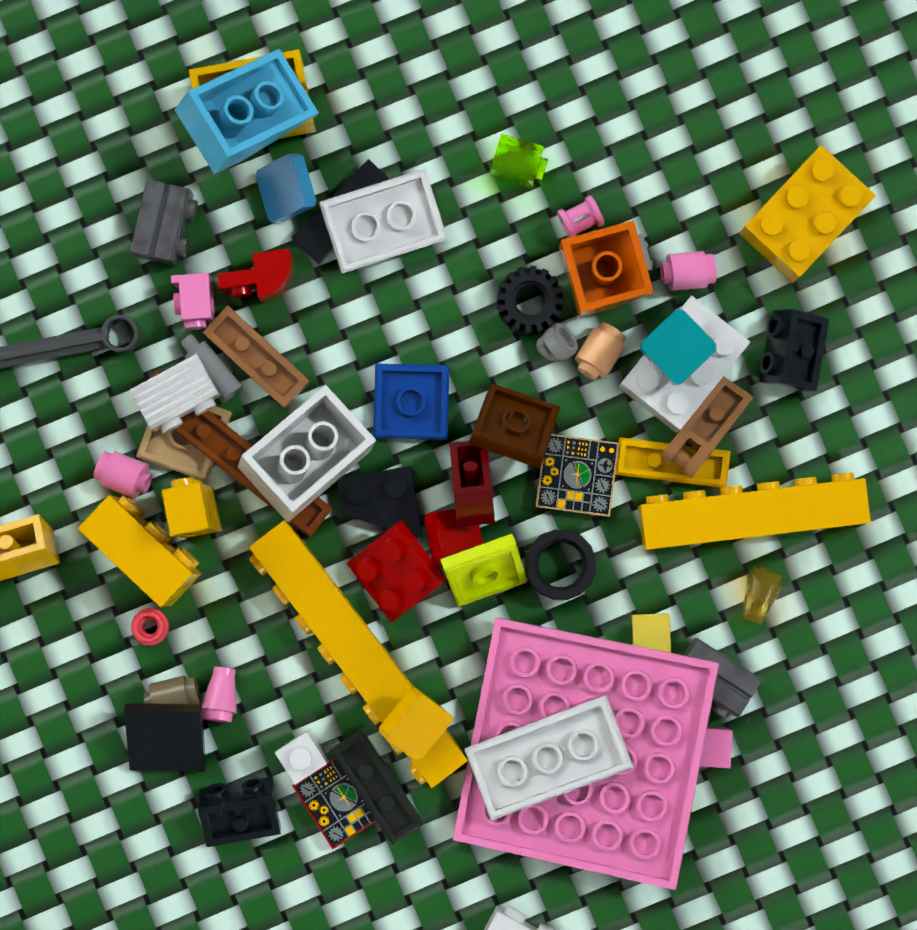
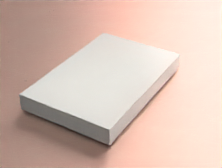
[318,168,448,274]

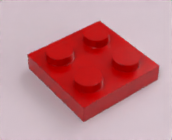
[346,520,447,623]

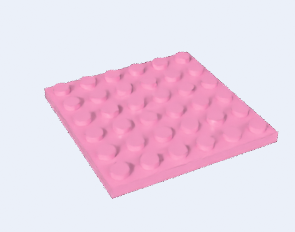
[453,617,720,890]

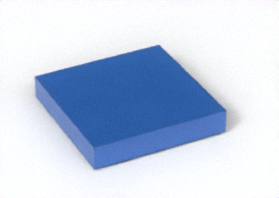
[373,363,450,440]

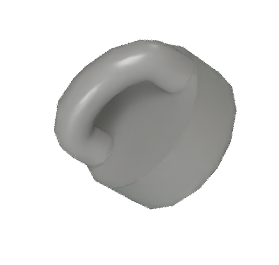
[536,323,578,362]

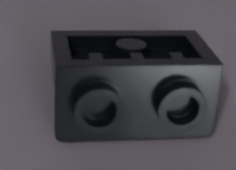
[759,309,829,392]
[198,777,281,847]

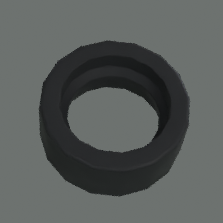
[525,529,596,600]

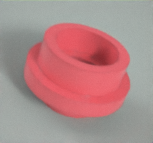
[131,608,169,645]

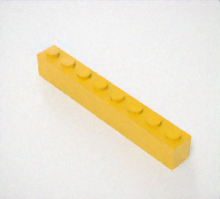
[249,520,468,788]

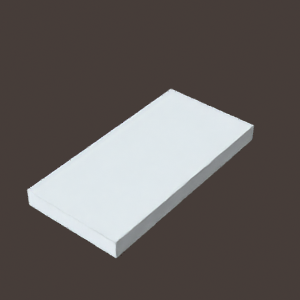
[464,695,634,821]

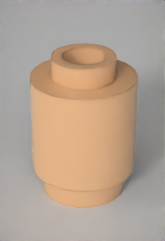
[575,322,626,380]

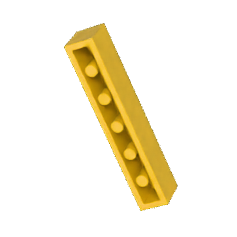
[638,472,871,550]

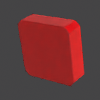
[424,508,483,569]

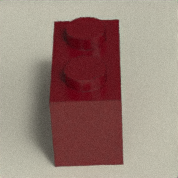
[449,441,495,527]

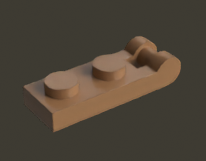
[661,376,753,479]

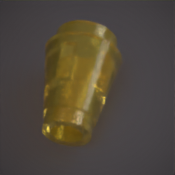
[741,566,784,624]

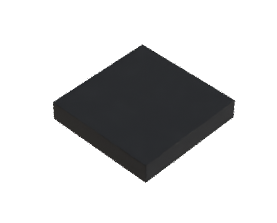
[124,703,206,772]

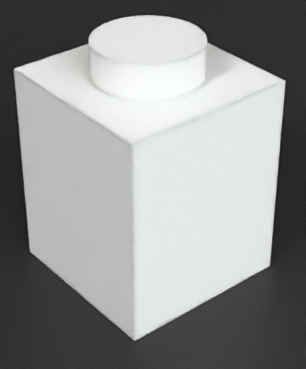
[275,729,330,784]

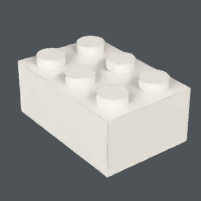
[618,295,750,433]
[238,385,376,522]

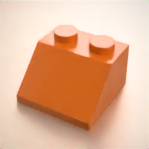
[559,220,654,318]

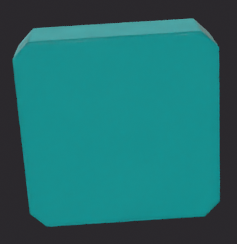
[640,309,716,385]

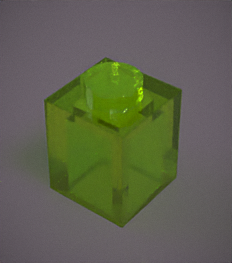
[490,134,548,189]

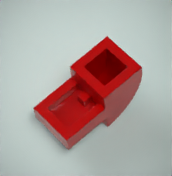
[217,248,294,303]

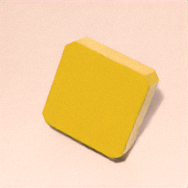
[379,687,452,761]

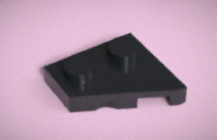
[338,466,423,538]

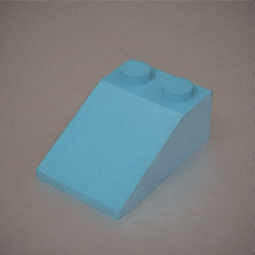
[175,49,319,174]

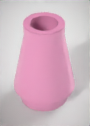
[202,667,237,723]

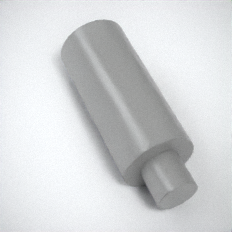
[181,334,243,404]

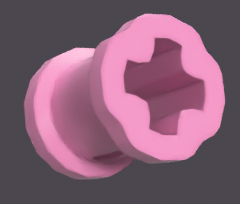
[557,195,605,238]

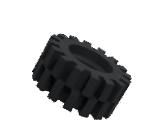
[497,266,564,336]

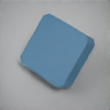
[255,153,317,223]

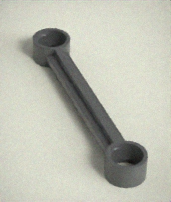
[0,315,142,369]

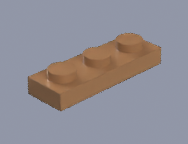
[203,305,310,409]

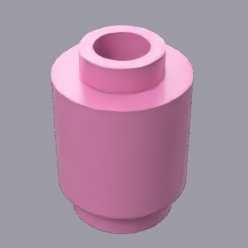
[660,251,717,291]
[93,451,153,499]

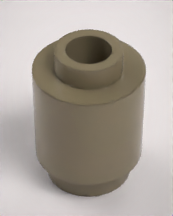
[144,675,202,704]

